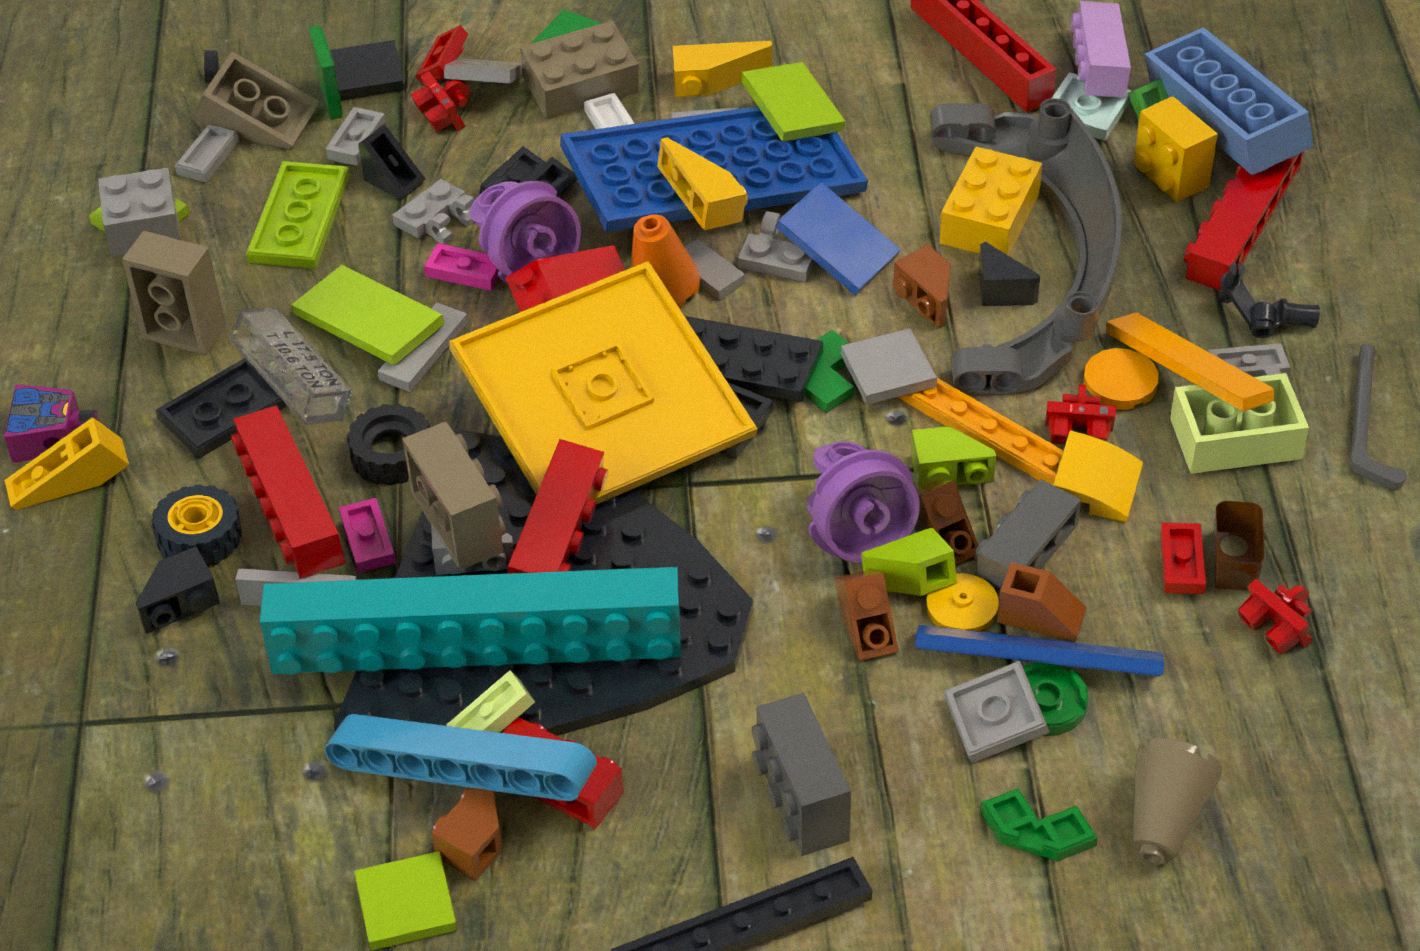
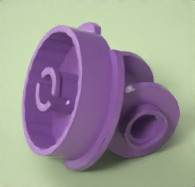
[470,181,581,283]
[807,441,920,563]

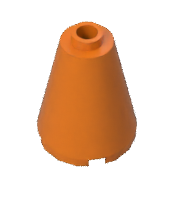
[630,214,701,308]

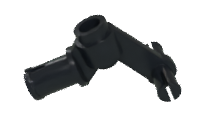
[1218,262,1320,338]

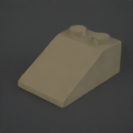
[193,51,320,150]

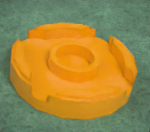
[1083,348,1159,410]

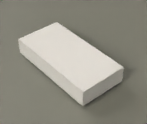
[584,93,635,129]

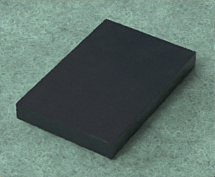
[156,356,292,459]

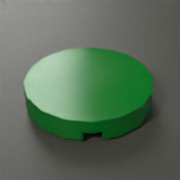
[1023,662,1089,736]

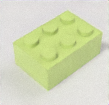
[1170,373,1309,474]

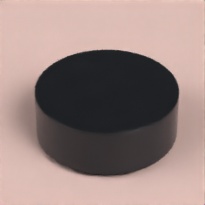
[204,50,219,83]

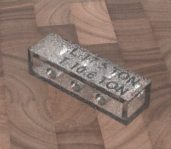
[230,307,352,425]

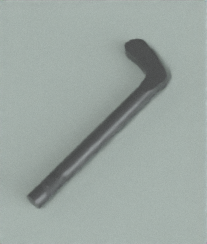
[1349,344,1407,490]

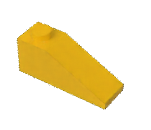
[673,41,772,97]
[657,138,748,230]
[4,417,129,510]

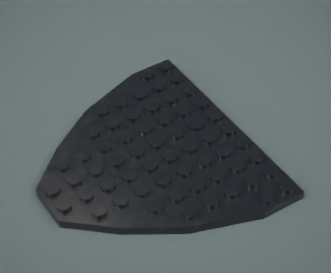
[333,429,753,736]

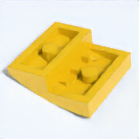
[1053,431,1143,522]

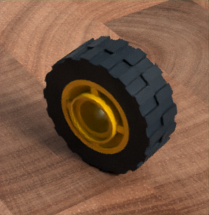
[152,484,242,566]

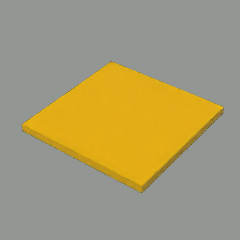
[449,261,758,504]

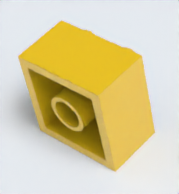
[1133,96,1218,202]

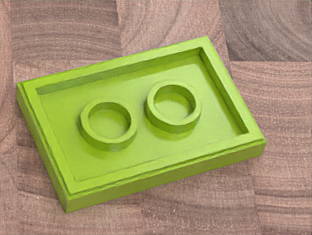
[741,62,846,142]

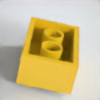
[939,147,1042,256]

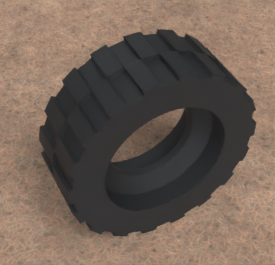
[347,404,430,485]

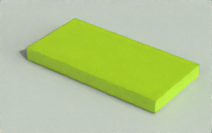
[246,161,350,269]
[291,265,445,366]

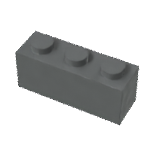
[974,479,1081,590]

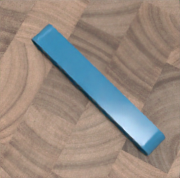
[324,714,597,801]

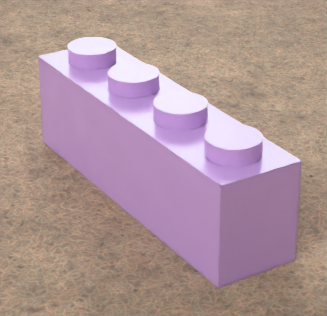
[1070,1,1131,98]

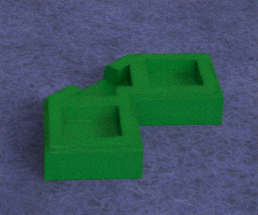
[805,330,854,413]
[980,788,1098,861]

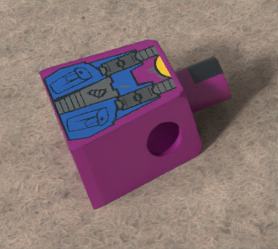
[4,385,99,462]

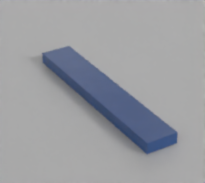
[915,625,1164,676]

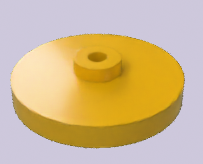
[926,573,999,632]

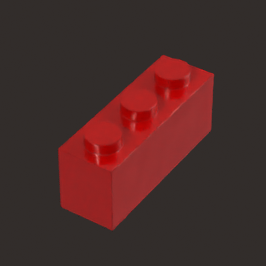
[502,717,624,829]

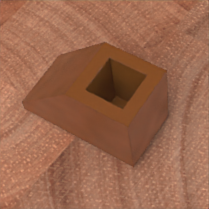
[893,244,951,328]
[997,562,1086,642]
[834,569,899,660]
[431,787,502,881]

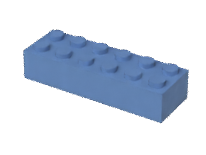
[1145,27,1314,175]

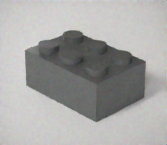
[751,693,851,856]

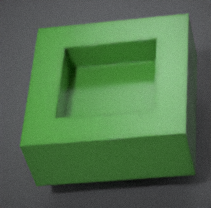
[1127,78,1169,120]

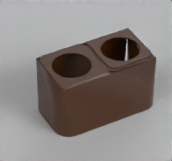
[1213,501,1265,590]

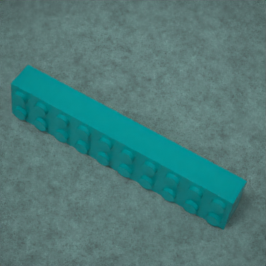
[260,567,681,675]

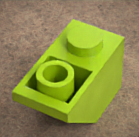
[911,426,996,488]
[861,527,957,596]

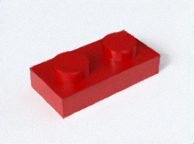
[415,25,469,86]
[1160,522,1206,594]

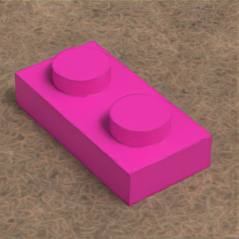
[424,243,499,291]
[338,498,396,573]

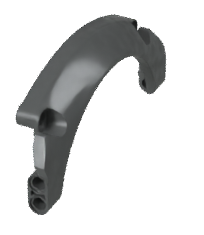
[930,98,1122,395]

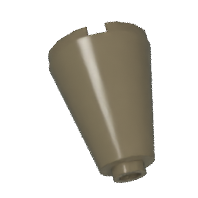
[1132,738,1222,865]

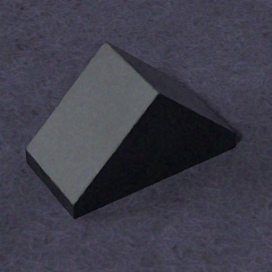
[358,124,426,199]
[979,242,1040,306]

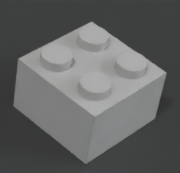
[98,168,181,257]

